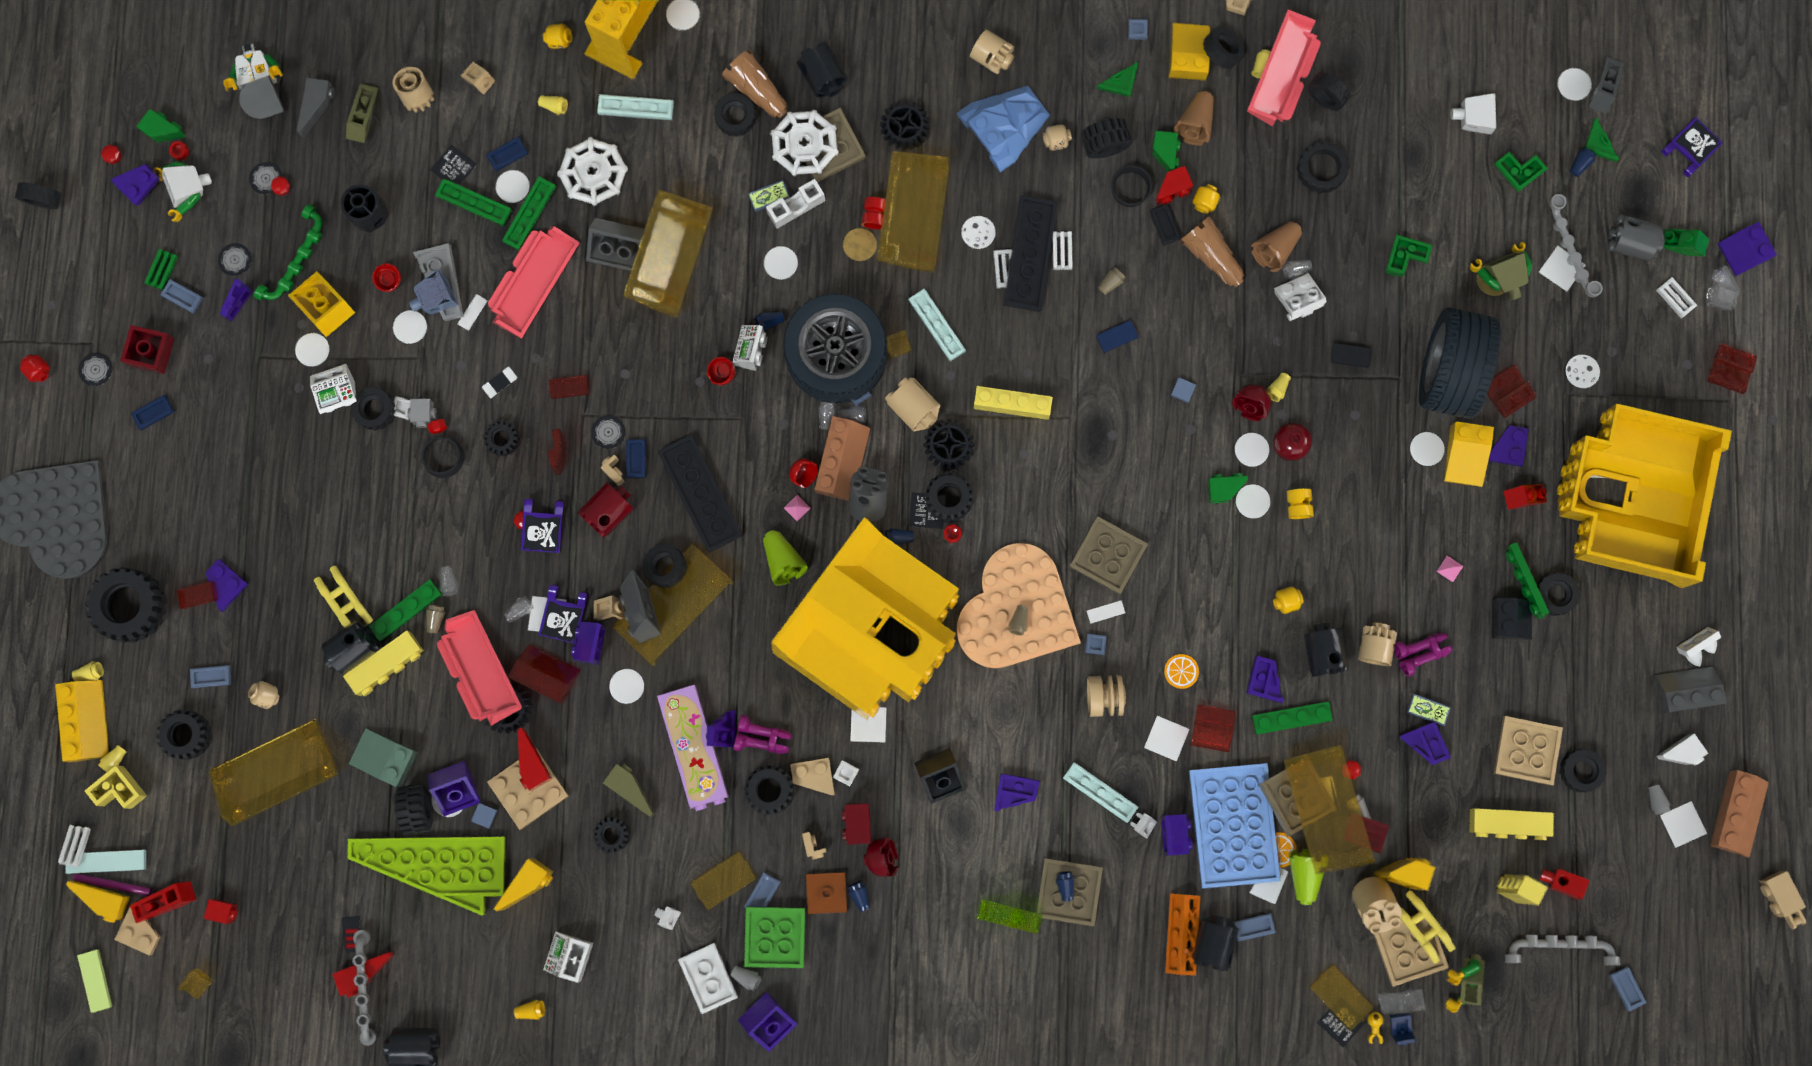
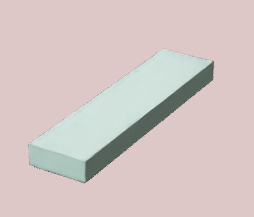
[597,95,674,120]
[908,289,966,361]
[1063,762,1138,823]
[66,850,146,874]

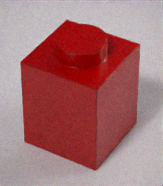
[204,899,238,924]

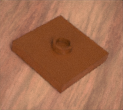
[806,872,847,914]

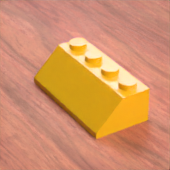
[55,680,109,762]
[1373,858,1435,890]

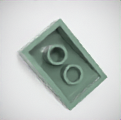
[349,728,418,787]

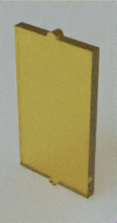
[691,851,757,910]
[1310,965,1374,1031]

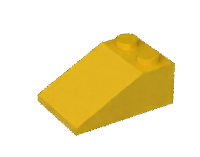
[1169,23,1210,80]
[288,271,355,337]
[1444,422,1494,487]
[494,859,554,911]

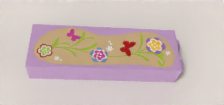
[657,685,729,811]

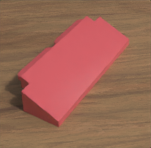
[1247,10,1321,127]
[488,226,580,338]
[437,610,522,725]

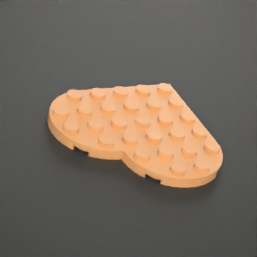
[957,543,1081,668]

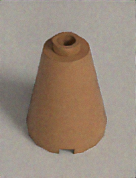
[1174,91,1214,145]
[1251,222,1302,272]

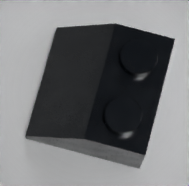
[1492,598,1532,640]
[914,748,966,804]

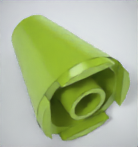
[763,530,808,585]
[1289,849,1329,905]

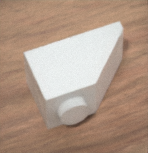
[1657,734,1708,766]

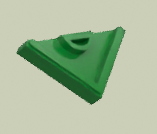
[1097,62,1138,97]
[1584,118,1619,162]

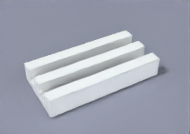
[1053,231,1072,270]
[994,249,1012,288]
[1656,277,1697,318]
[58,825,91,867]

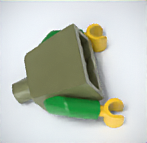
[1470,242,1532,300]
[1446,954,1485,1013]

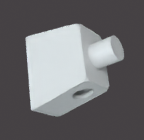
[1451,94,1496,134]

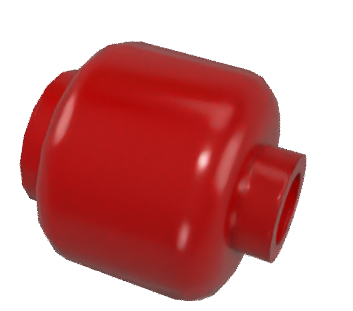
[20,354,50,383]

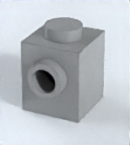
[407,399,436,428]

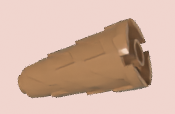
[722,49,788,119]
[1180,216,1244,287]

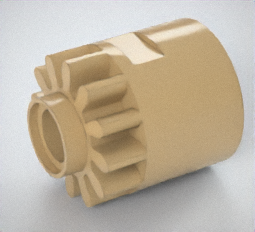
[970,29,1014,74]
[393,67,434,113]
[1358,623,1397,666]

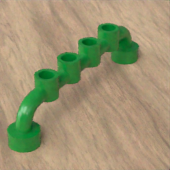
[254,204,322,301]

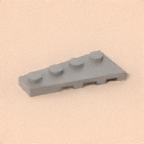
[413,244,464,321]

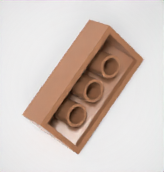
[815,416,870,501]
[1710,770,1769,858]

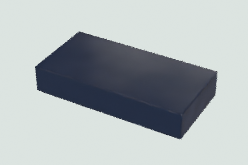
[486,136,528,172]
[1096,320,1139,353]
[131,395,175,431]
[626,439,646,478]

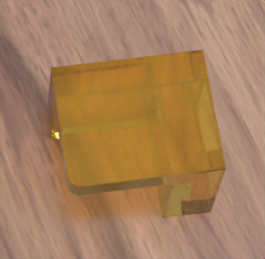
[886,330,911,359]
[178,969,213,999]

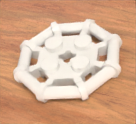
[770,109,839,176]
[557,137,628,206]

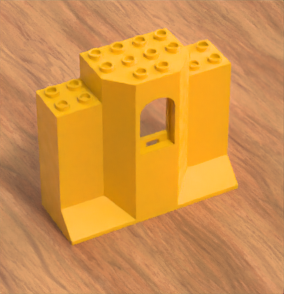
[584,0,658,79]
[1557,404,1732,588]
[772,517,959,720]

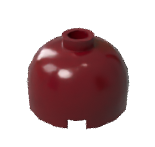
[1232,384,1272,422]
[1273,423,1312,461]
[863,837,898,877]

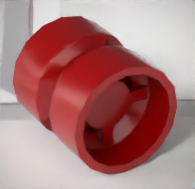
[861,197,889,230]

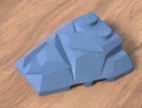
[957,86,1050,173]

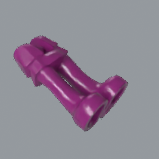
[1394,633,1453,677]
[734,714,792,754]

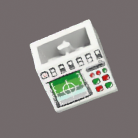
[733,325,767,371]
[310,364,357,414]
[543,932,593,983]

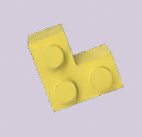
[85,765,147,809]

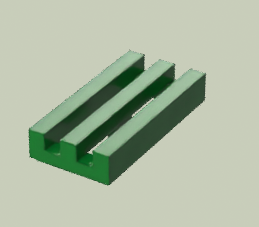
[144,249,178,291]

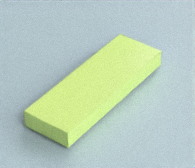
[77,950,113,1013]

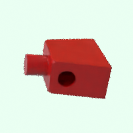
[1539,869,1590,900]

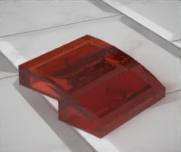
[1707,344,1757,394]
[1487,365,1537,418]
[548,428,566,475]
[1190,704,1236,752]

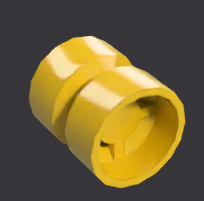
[1286,489,1314,519]

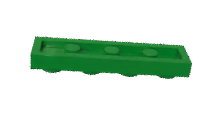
[502,177,556,251]
[435,179,512,227]
[1505,542,1549,620]
[369,579,442,642]
[1252,702,1333,735]

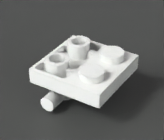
[1274,273,1326,321]

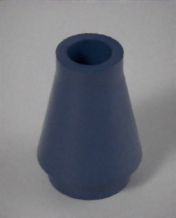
[1569,148,1596,177]
[755,311,784,331]
[885,528,914,546]
[1055,871,1075,901]
[847,881,870,912]

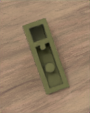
[346,84,379,143]
[603,763,655,817]

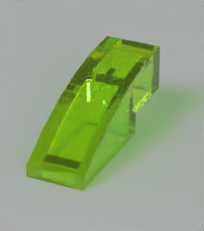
[977,899,1042,934]

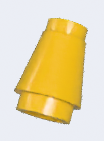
[514,1000,545,1020]

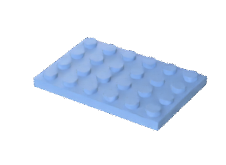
[1189,763,1281,888]

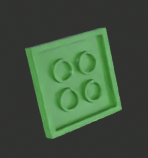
[745,906,805,968]

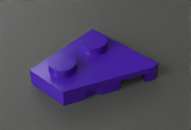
[111,165,161,205]
[220,278,253,322]
[1488,426,1528,467]
[205,559,248,612]
[1246,656,1284,703]
[706,710,736,748]
[1400,721,1451,765]
[994,773,1039,811]

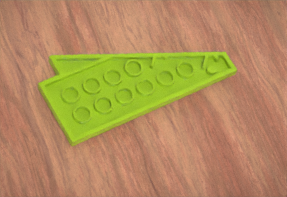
[348,837,506,915]

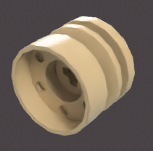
[1087,675,1126,717]

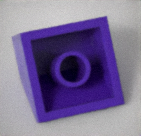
[1718,222,1777,277]
[571,622,606,665]
[427,761,481,816]
[1161,814,1192,856]
[738,992,797,1052]

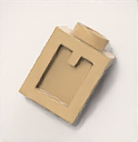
[461,62,495,94]
[601,455,624,486]
[594,596,625,621]
[802,832,827,860]

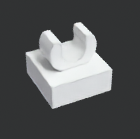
[1130,813,1157,839]
[654,907,681,930]

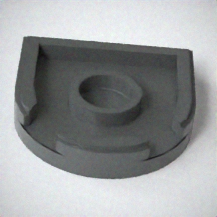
[239,75,285,119]

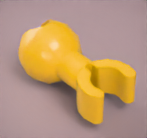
[1368,1012,1383,1044]

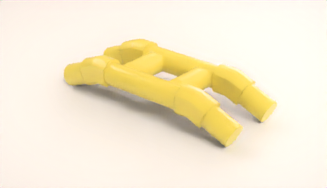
[314,566,373,628]
[1400,890,1456,964]

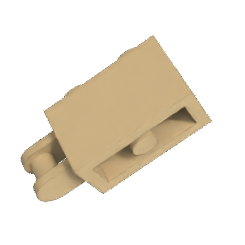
[1759,871,1806,929]

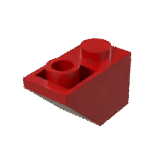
[1155,166,1193,205]
[1503,484,1547,510]

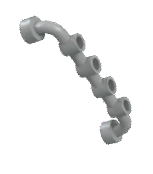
[1549,194,1603,298]
[353,929,377,1046]
[1505,935,1620,965]

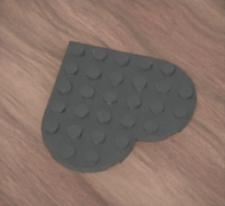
[0,460,108,579]

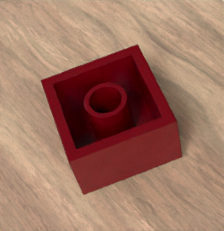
[120,325,174,374]
[841,803,871,845]

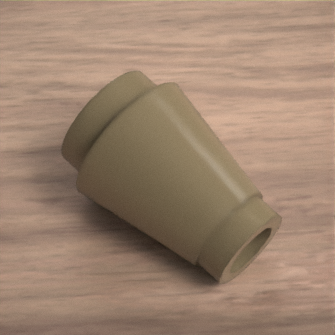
[1098,267,1126,295]
[426,605,445,633]
[1008,605,1028,636]

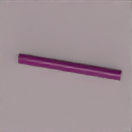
[73,873,152,896]

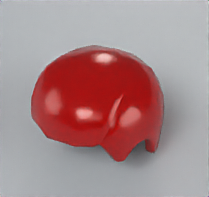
[372,263,402,292]
[707,356,736,386]
[789,458,818,488]

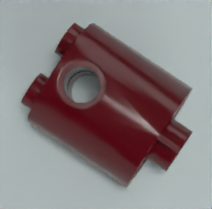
[578,482,634,538]

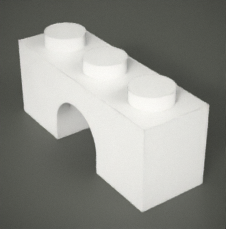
[766,179,825,229]

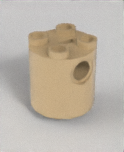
[885,378,941,431]
[1352,877,1402,934]

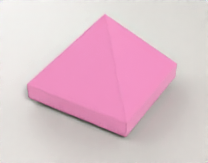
[784,495,811,521]
[1436,556,1463,582]

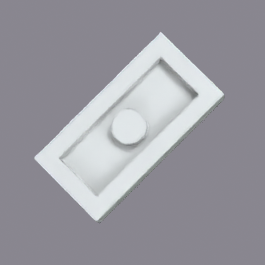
[1676,627,1721,667]

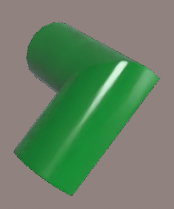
[1494,152,1548,193]
[1385,234,1433,277]

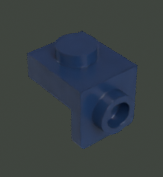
[1389,1011,1415,1045]

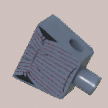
[409,270,459,314]

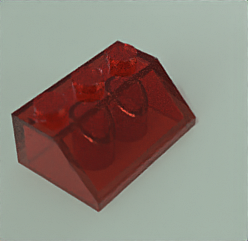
[508,644,581,704]

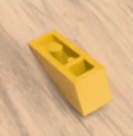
[66,881,130,923]

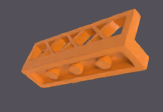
[1165,893,1200,975]

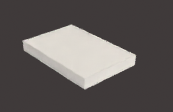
[678,943,738,1014]

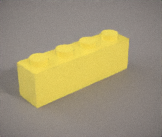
[974,386,1053,420]
[343,631,424,696]
[1470,809,1554,840]
[1496,875,1548,905]

